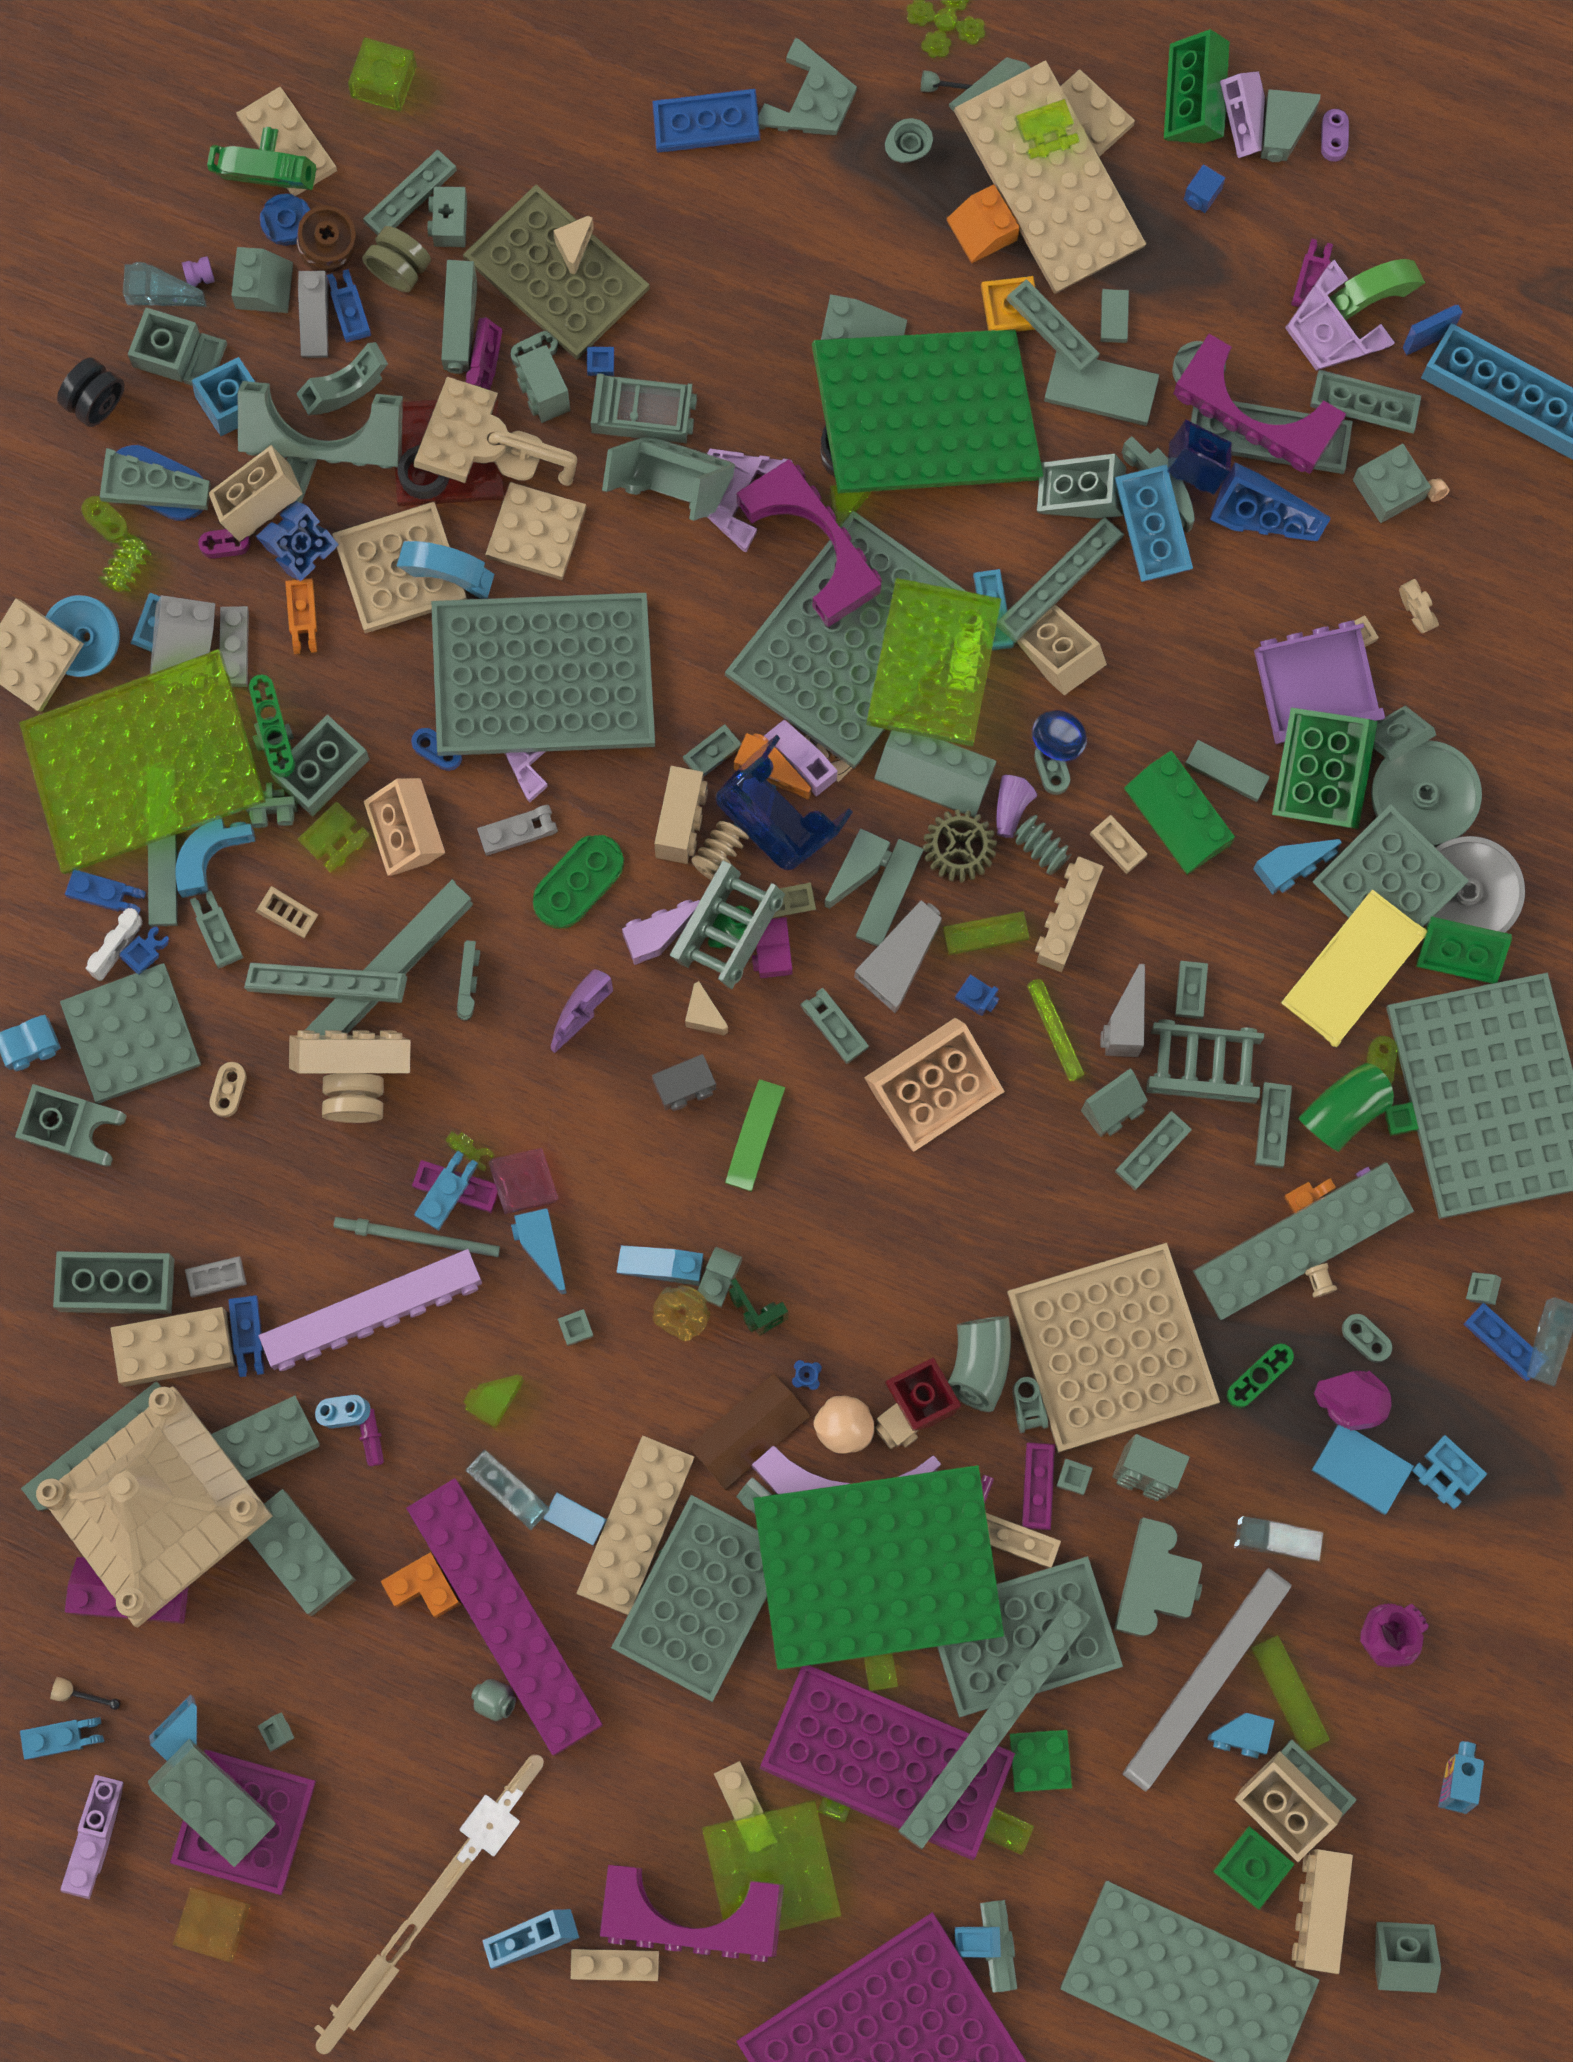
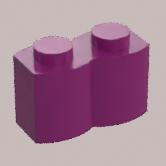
[752,917,793,978]

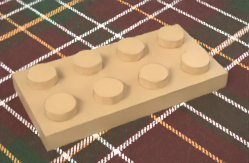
[236,87,337,197]

